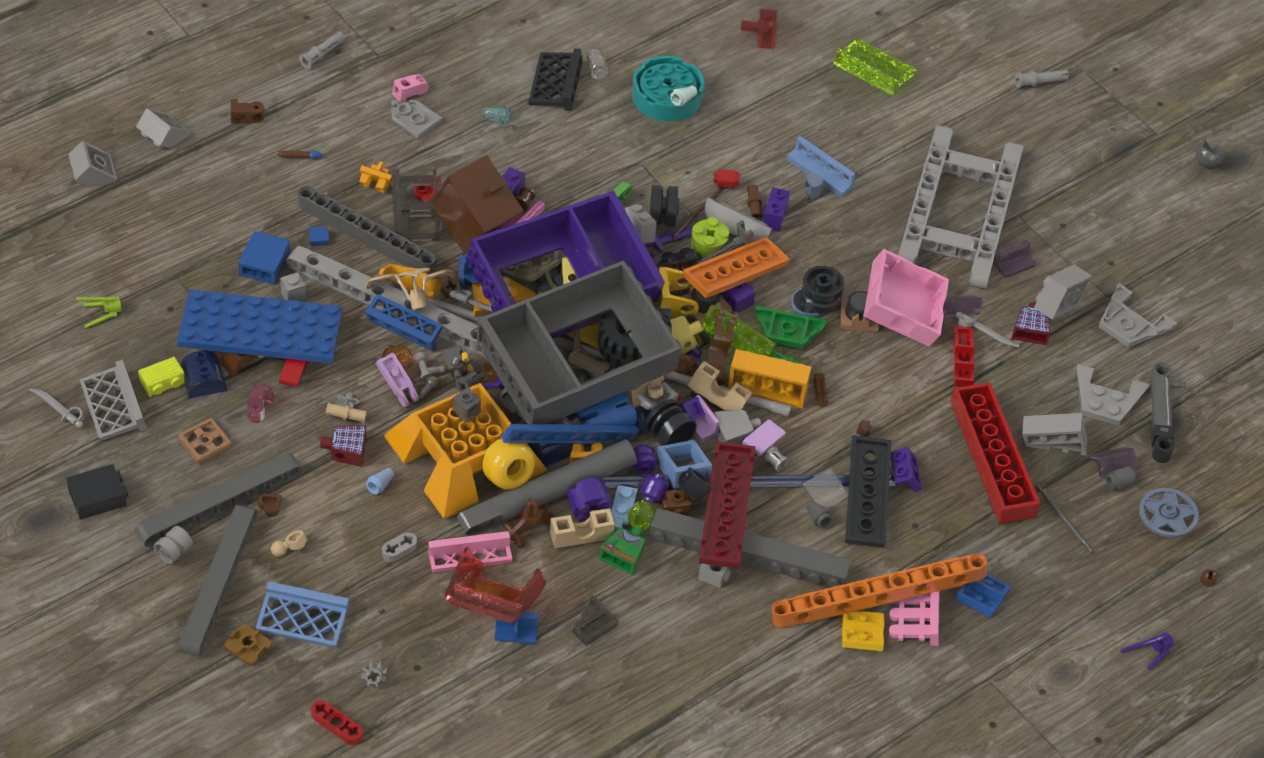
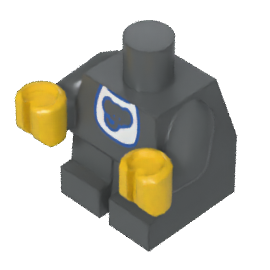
[443,346,474,380]

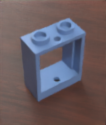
[657,440,712,489]

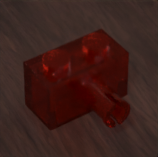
[741,9,777,49]

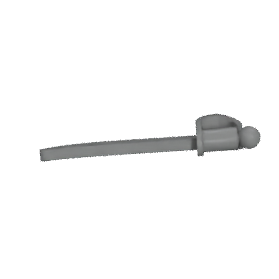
[450,290,492,312]
[956,311,1019,348]
[29,388,85,428]

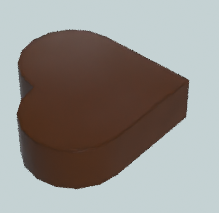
[258,494,282,517]

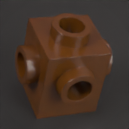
[662,489,692,516]

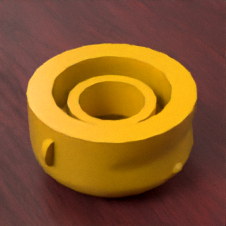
[482,438,535,490]

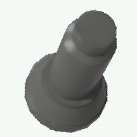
[418,376,439,401]

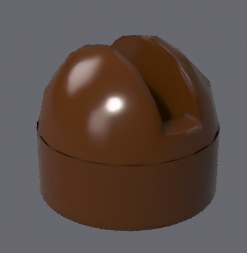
[1200,569,1218,587]

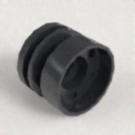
[644,399,697,446]

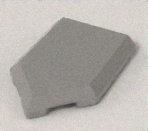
[391,100,443,139]

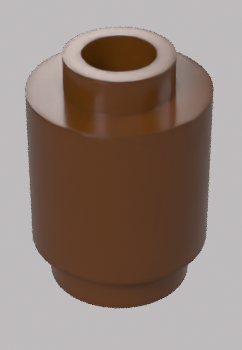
[674,354,698,375]

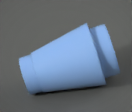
[366,468,394,494]

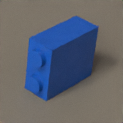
[238,231,290,285]

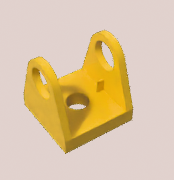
[654,267,699,319]

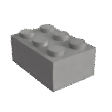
[1034,265,1092,319]

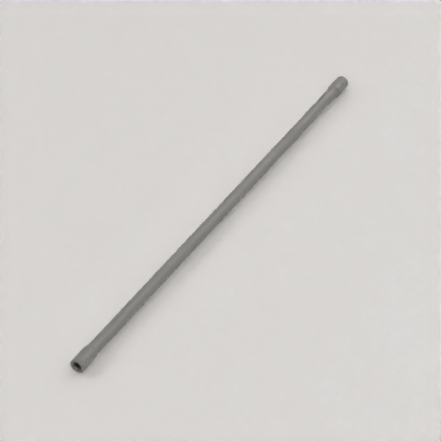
[425,296,792,417]

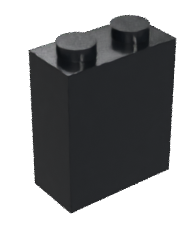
[66,464,129,520]

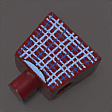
[1012,302,1050,345]
[320,425,367,467]

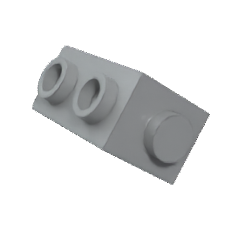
[636,382,679,410]

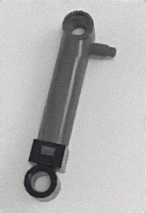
[1149,362,1186,463]

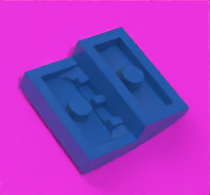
[955,574,1011,618]

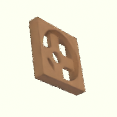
[177,417,233,465]

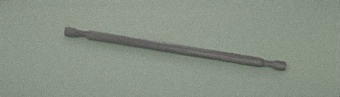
[1036,484,1094,554]

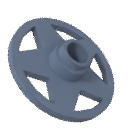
[1139,488,1199,538]

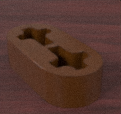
[438,267,460,299]

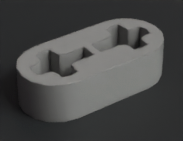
[382,533,417,562]

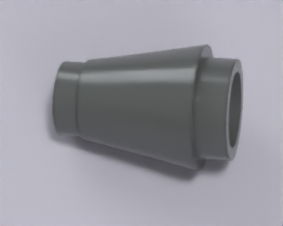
[806,501,833,529]

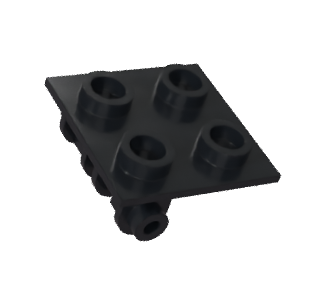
[660,247,698,271]

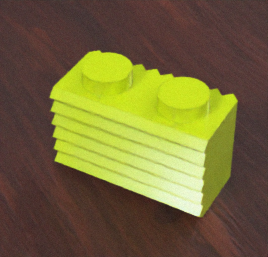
[138,356,185,397]

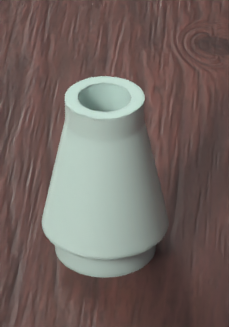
[671,86,697,106]

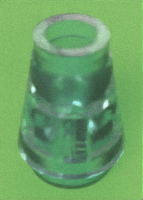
[483,107,511,125]

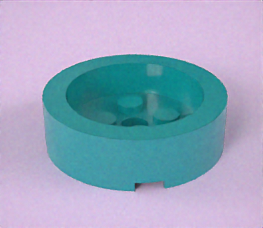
[632,56,704,121]

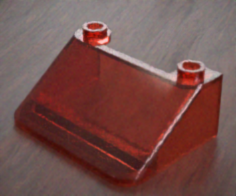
[445,547,546,623]

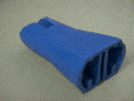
[576,392,637,425]

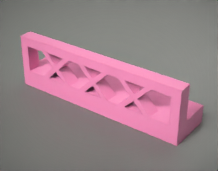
[428,531,513,573]

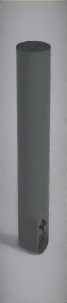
[457,439,637,536]

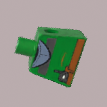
[599,526,645,576]

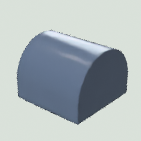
[804,173,823,200]

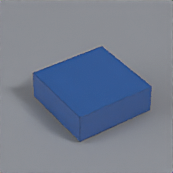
[309,226,329,246]

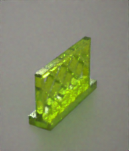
[834,38,916,96]

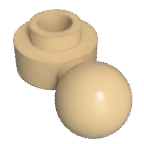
[271,530,307,557]

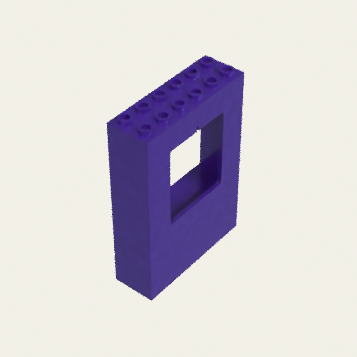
[466,191,665,339]

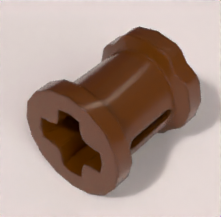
[516,186,536,211]

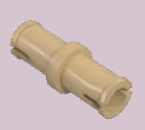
[326,402,367,423]

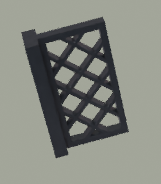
[529,48,583,111]

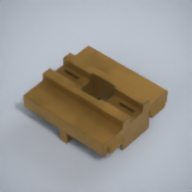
[224,624,273,666]

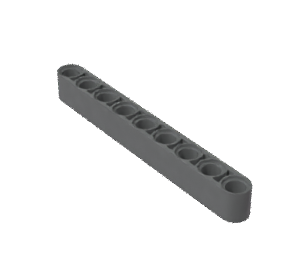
[298,186,436,274]
[135,453,303,547]
[179,505,257,656]

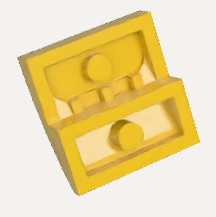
[842,611,884,651]

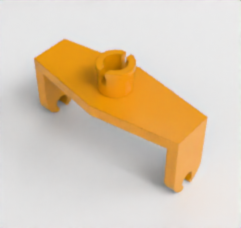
[379,264,442,299]

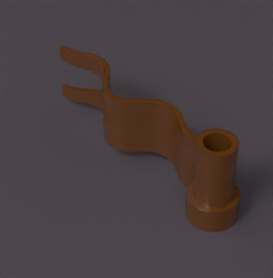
[706,307,739,384]

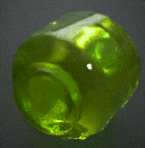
[627,500,656,530]

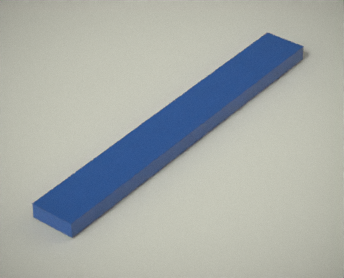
[501,424,639,443]

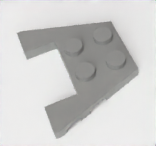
[1099,283,1177,348]
[1075,364,1150,426]

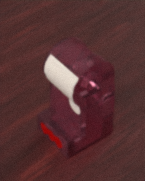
[247,384,274,423]

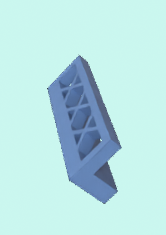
[786,136,856,198]

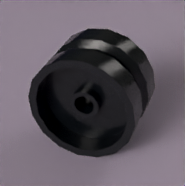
[650,185,679,227]
[801,266,845,314]

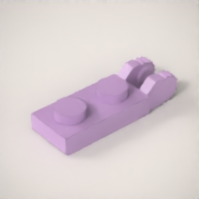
[375,353,419,408]

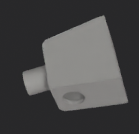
[714,410,761,444]

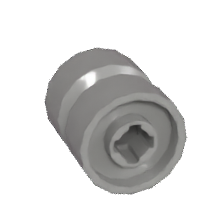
[154,526,193,564]

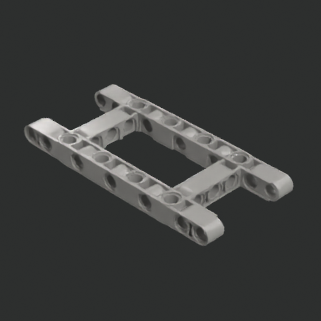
[898,125,1024,289]

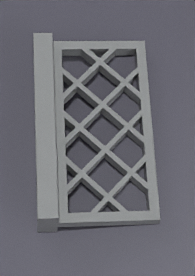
[80,360,147,442]

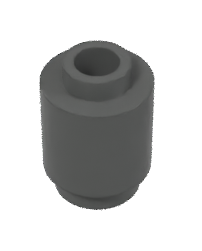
[1106,466,1137,490]

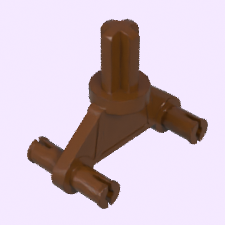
[503,498,555,548]

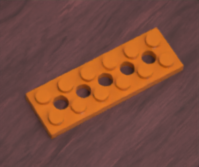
[682,237,790,298]

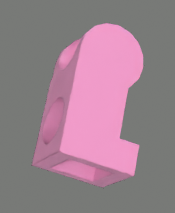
[392,74,429,102]

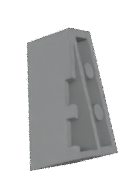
[1022,413,1087,456]

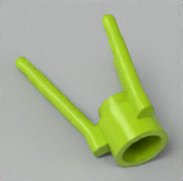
[76,296,121,328]

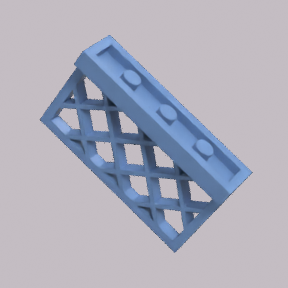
[255,581,350,648]

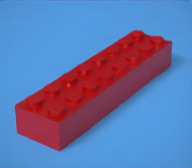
[950,382,1040,524]

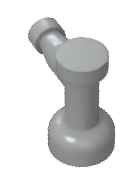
[412,352,445,381]

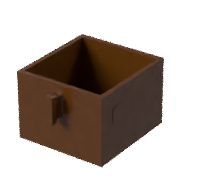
[428,155,524,256]

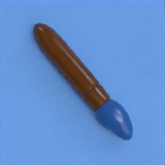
[278,151,323,159]

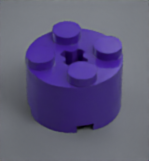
[567,478,612,523]

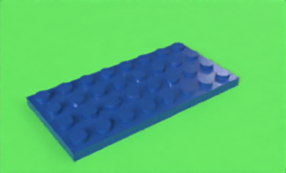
[177,289,343,364]

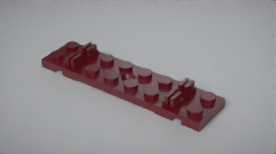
[699,441,756,569]

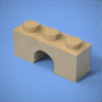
[687,361,752,411]
[550,508,615,549]

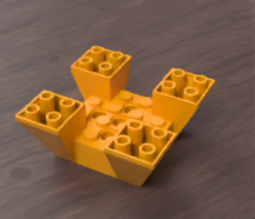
[384,383,547,519]

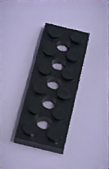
[845,435,892,548]

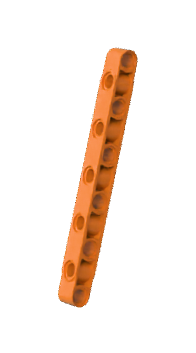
[772,554,987,628]

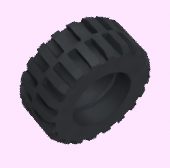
[598,304,672,368]

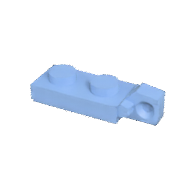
[611,485,637,533]

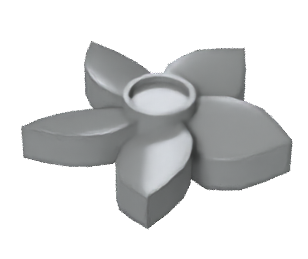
[337,392,360,408]

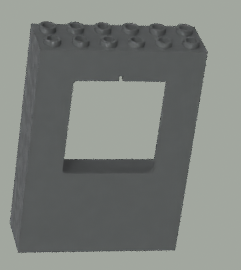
[476,260,681,424]

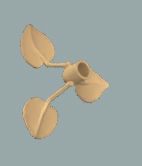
[365,268,454,310]

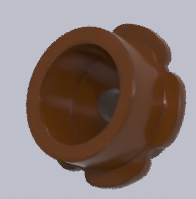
[856,419,873,437]

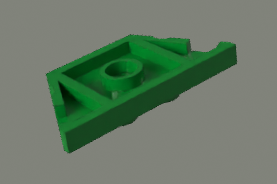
[755,305,827,349]

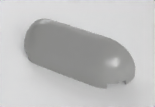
[705,198,772,241]

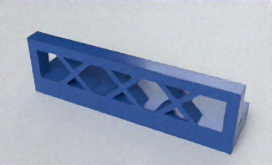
[365,294,443,351]

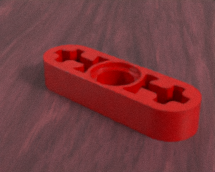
[311,700,363,745]

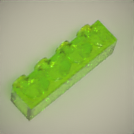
[703,304,776,357]

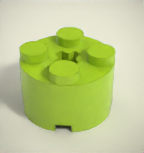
[691,217,729,259]

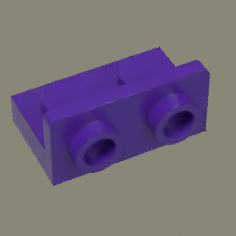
[891,446,922,492]

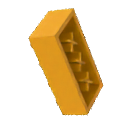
[728,349,811,408]

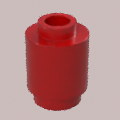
[713,169,740,188]

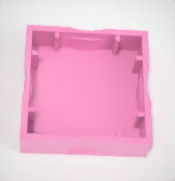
[864,249,949,347]

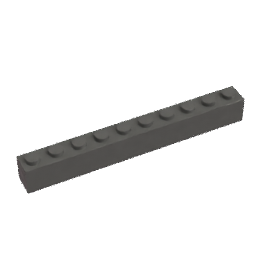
[649,508,851,588]

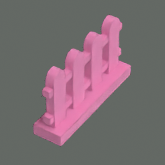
[889,576,940,646]

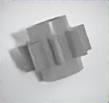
[361,659,387,687]

